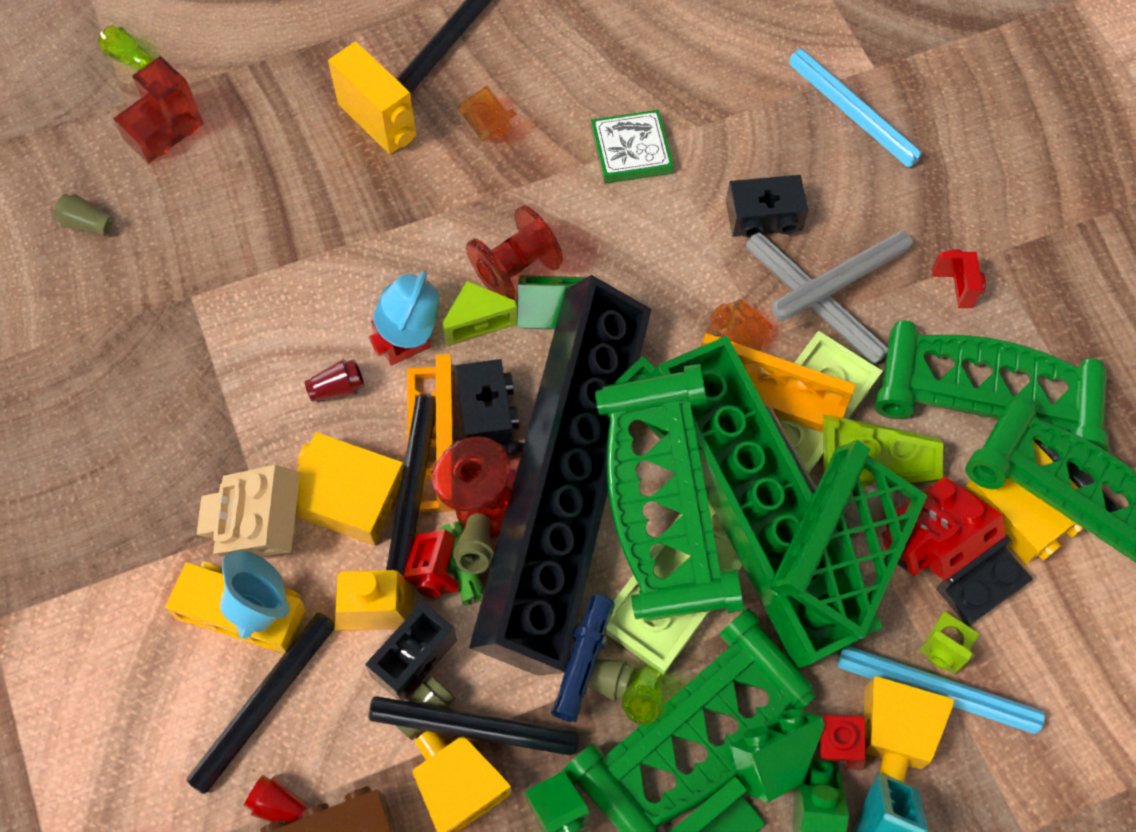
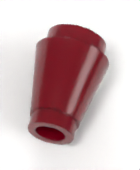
[305,359,365,402]

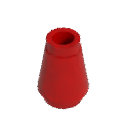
[243,774,310,824]

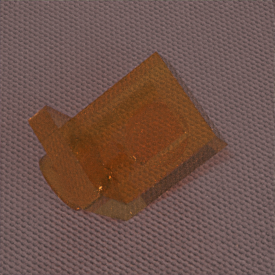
[458,86,517,142]
[706,298,773,351]

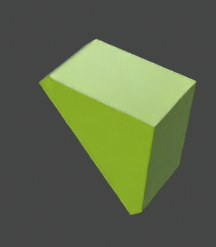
[443,281,517,347]

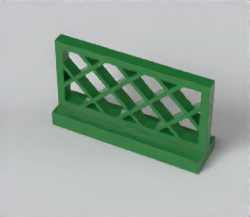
[769,440,928,639]

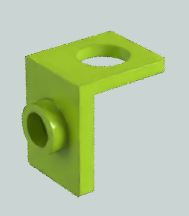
[918,611,979,674]

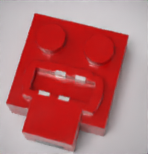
[881,476,1006,581]

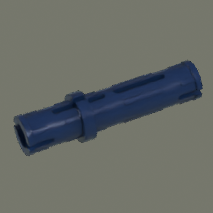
[551,594,616,723]

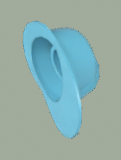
[373,270,439,348]
[220,550,290,639]

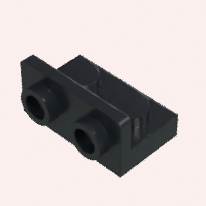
[936,534,1033,626]

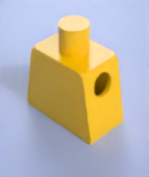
[335,570,414,631]
[864,676,954,783]
[412,731,512,832]

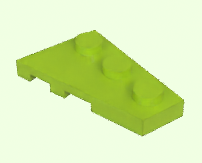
[823,414,943,488]

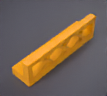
[701,333,856,433]
[407,354,456,513]

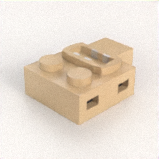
[196,465,300,557]

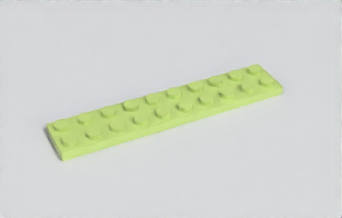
[606,331,882,675]

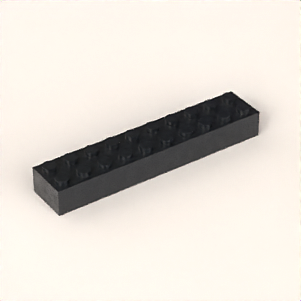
[469,275,652,676]

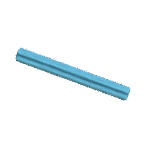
[789,49,922,167]
[838,646,1045,734]

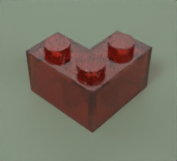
[113,56,203,164]

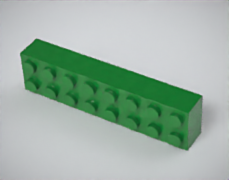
[649,336,883,669]

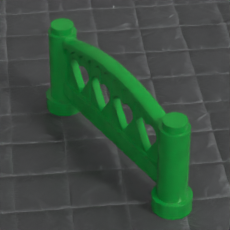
[875,320,1109,452]
[595,364,745,622]
[965,396,1136,563]
[562,608,817,832]

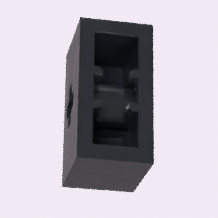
[726,175,808,238]
[456,359,520,447]
[365,601,457,701]

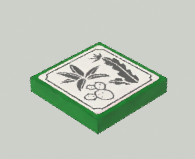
[591,110,674,184]

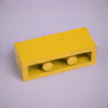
[165,562,307,655]

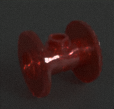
[466,206,564,300]
[432,436,517,538]

